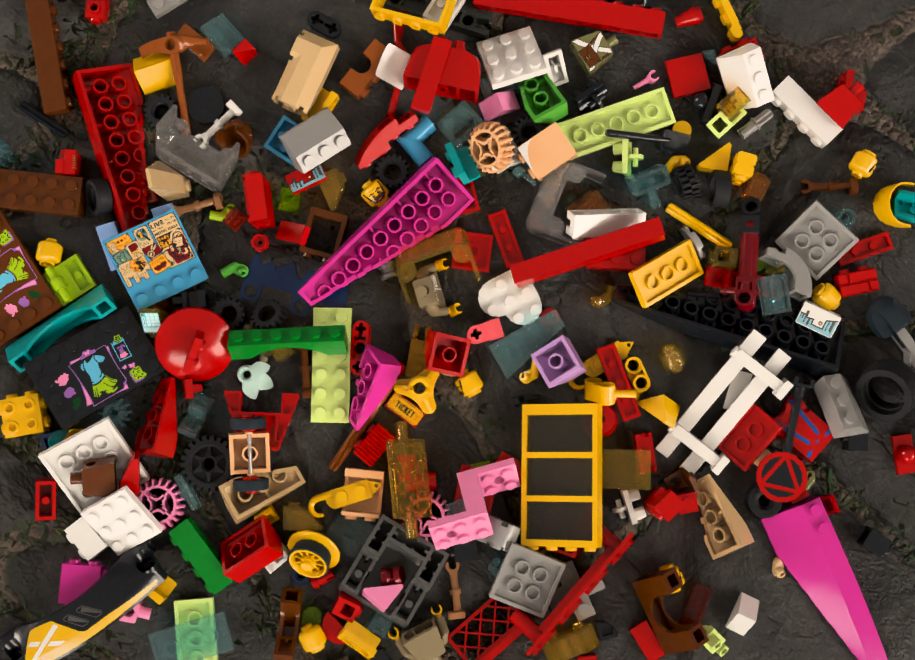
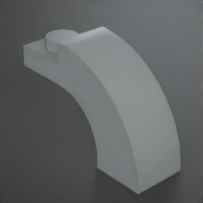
[758,247,812,302]

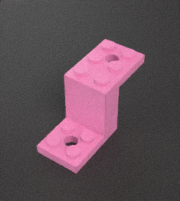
[427,458,521,550]

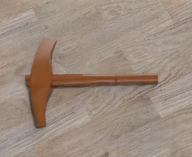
[139,32,210,136]

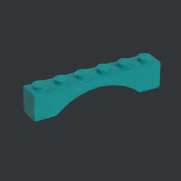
[5,284,117,373]

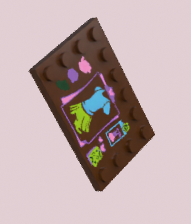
[0,210,63,348]

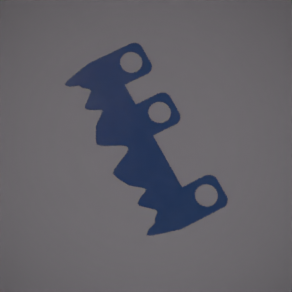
[240,253,348,317]

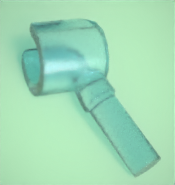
[512,166,537,186]

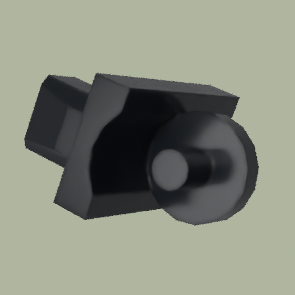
[572,77,608,113]

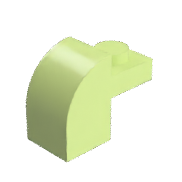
[706,99,747,139]

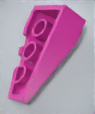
[349,344,402,431]

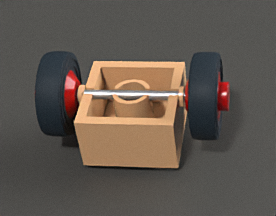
[228,414,271,494]

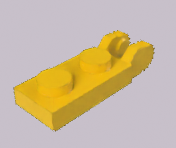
[712,0,743,43]

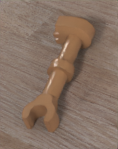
[173,192,226,218]
[445,562,466,620]

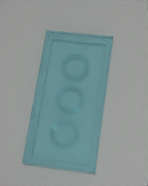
[148,611,235,660]

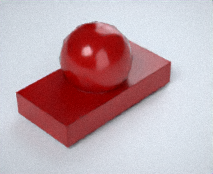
[890,434,915,475]

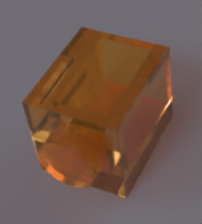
[740,172,771,202]

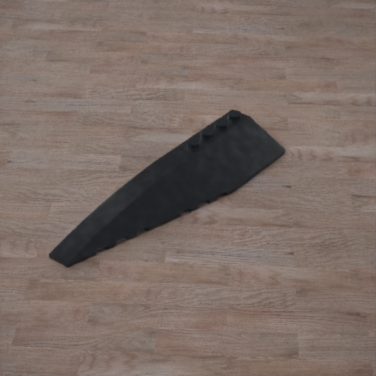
[612,285,846,377]

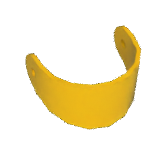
[873,182,915,228]

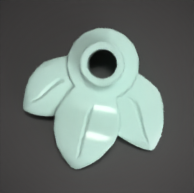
[237,361,273,399]

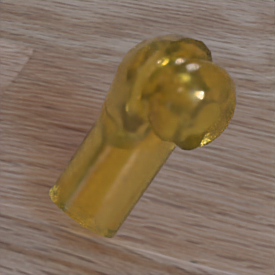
[591,285,616,308]

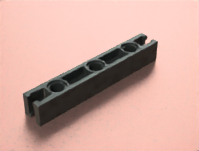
[370,0,493,40]

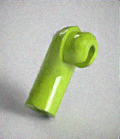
[209,204,237,222]

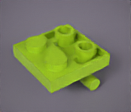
[43,254,98,307]

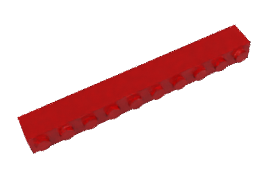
[473,0,666,39]

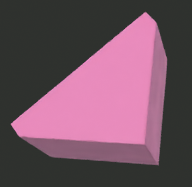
[478,91,520,122]
[362,584,403,613]

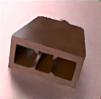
[70,455,117,497]

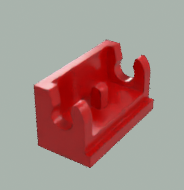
[632,432,657,474]

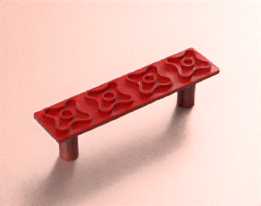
[509,523,634,656]

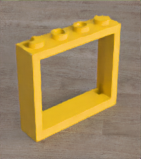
[369,0,457,35]

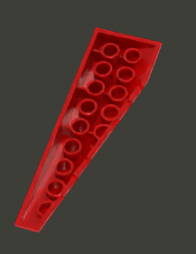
[72,63,148,232]

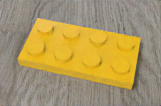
[628,239,704,308]

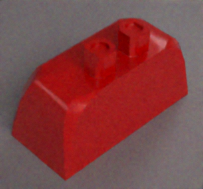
[403,36,481,104]

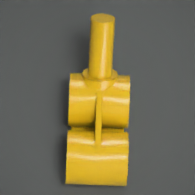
[623,357,650,402]
[584,377,636,406]

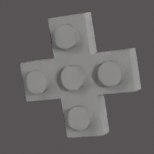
[549,560,605,622]

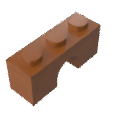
[339,39,386,101]

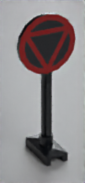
[756,376,815,502]

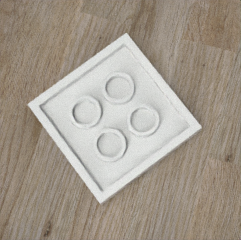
[476,26,548,90]
[81,485,164,556]

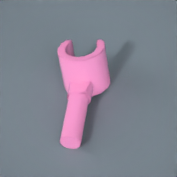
[633,70,659,90]

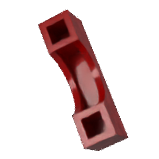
[642,485,686,522]

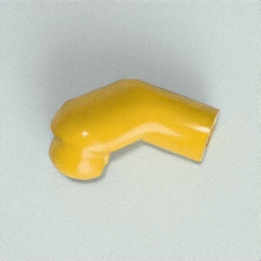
[662,155,691,175]
[519,359,539,384]

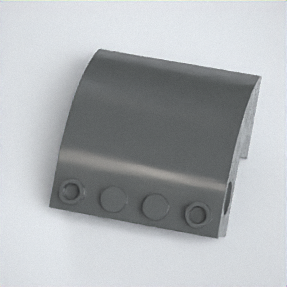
[338,514,450,629]

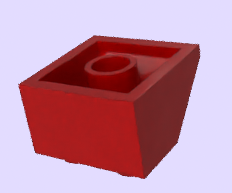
[424,330,471,378]

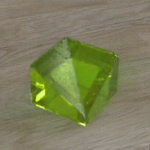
[278,187,301,213]

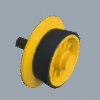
[287,530,340,578]

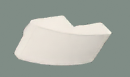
[723,371,753,410]

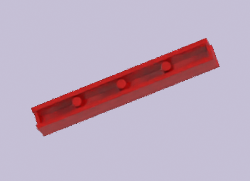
[510,217,665,287]

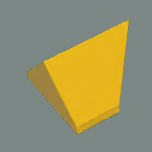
[637,394,681,429]

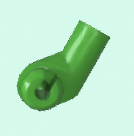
[220,262,249,278]

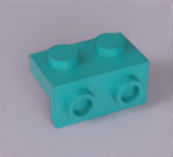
[444,142,481,185]
[892,189,915,223]

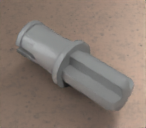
[737,109,774,140]

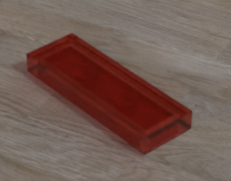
[678,582,713,625]

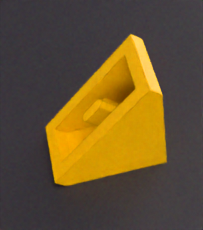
[695,142,732,173]

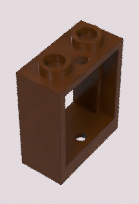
[299,206,350,262]

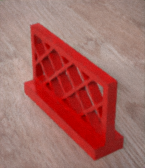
[448,598,532,660]

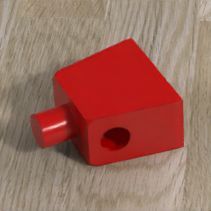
[816,80,866,129]

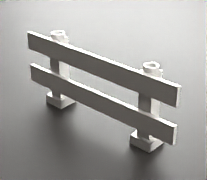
[655,329,794,475]

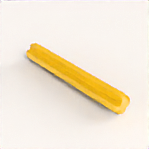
[665,203,733,251]

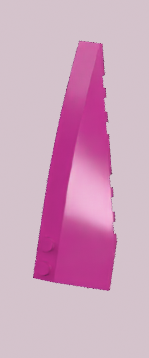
[298,157,475,306]
[760,496,888,660]

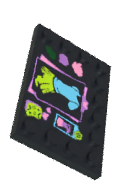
[23,306,167,431]

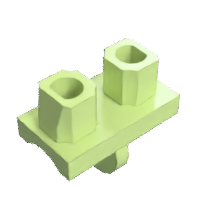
[612,139,644,177]
[703,625,729,657]

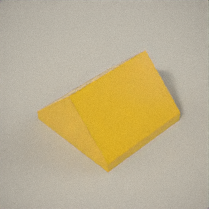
[133,53,175,95]

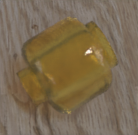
[659,343,687,373]

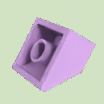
[530,335,587,388]

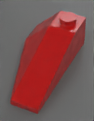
[133,377,178,458]

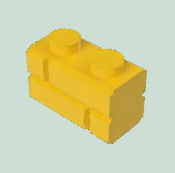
[728,151,758,186]

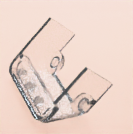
[156,104,240,193]
[526,162,606,247]

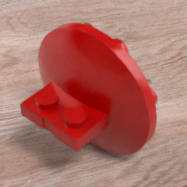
[155,307,231,382]

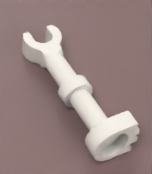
[193,99,243,149]

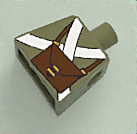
[570,31,618,77]

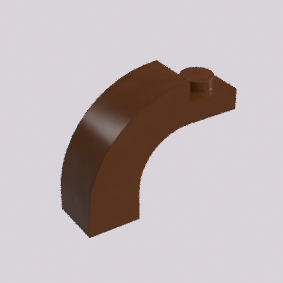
[273,587,303,660]

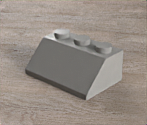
[279,107,351,174]
[814,374,869,439]

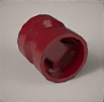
[380,565,405,586]

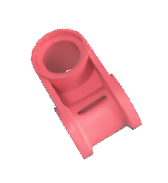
[467,318,505,344]

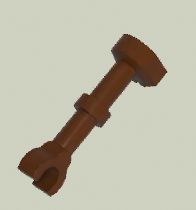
[800,178,859,196]
[295,348,311,398]

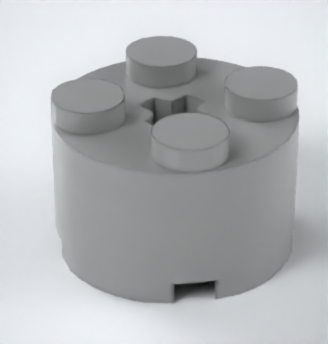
[476,514,521,552]

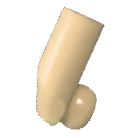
[772,556,786,578]

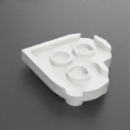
[478,270,542,325]

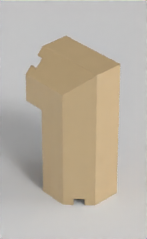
[272,29,340,117]

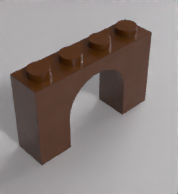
[632,567,709,654]

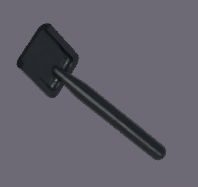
[605,129,691,156]

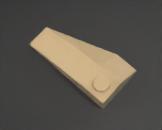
[145,160,192,201]
[218,466,306,525]
[695,474,755,560]

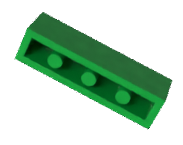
[168,517,234,595]

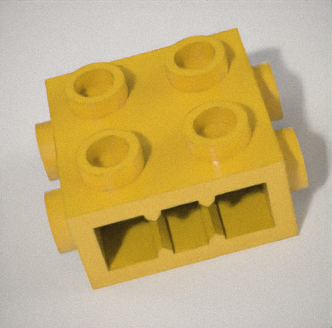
[0,390,51,439]

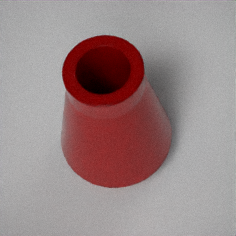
[674,6,704,28]

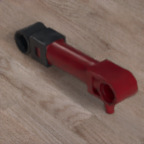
[720,197,763,312]

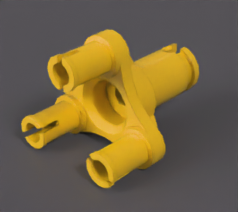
[393,368,439,414]

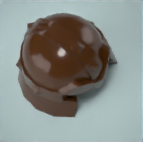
[215,118,254,159]

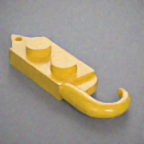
[568,341,634,390]
[308,478,382,518]

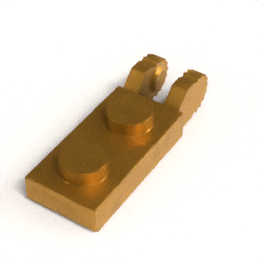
[405,324,431,377]

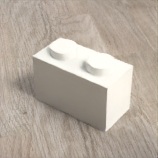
[64,517,109,561]

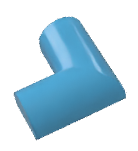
[263,115,298,166]
[395,115,436,168]

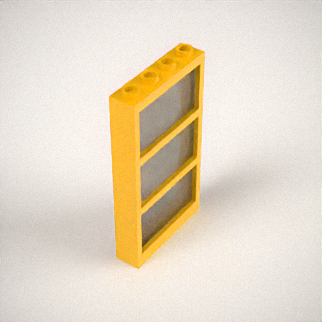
[521,403,602,552]

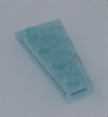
[488,309,565,379]

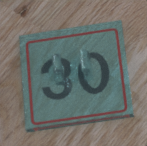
[325,508,375,559]

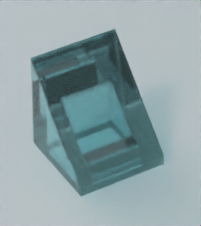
[702,49,717,65]

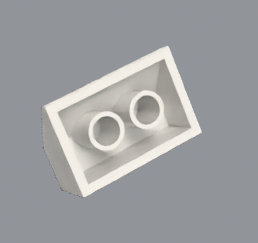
[716,42,775,109]

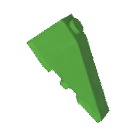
[518,73,568,124]

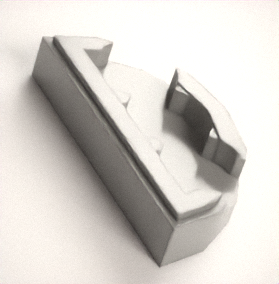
[679,226,706,261]

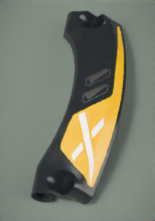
[0,539,168,660]

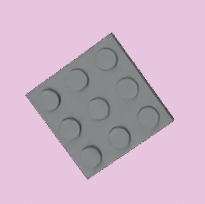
[774,199,859,281]
[488,541,566,618]

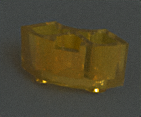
[543,621,600,660]

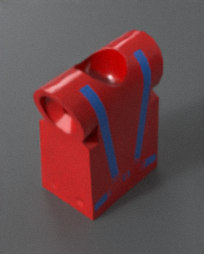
[772,395,833,462]

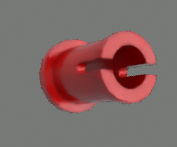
[310,568,336,589]

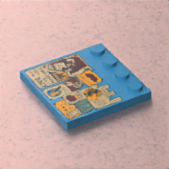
[102,208,209,312]

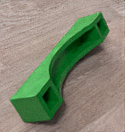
[227,325,348,360]

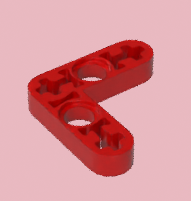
[350,320,406,378]

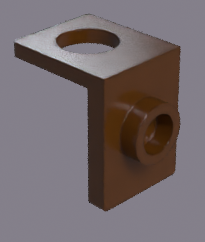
[663,467,699,493]

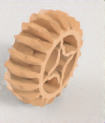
[467,121,515,173]

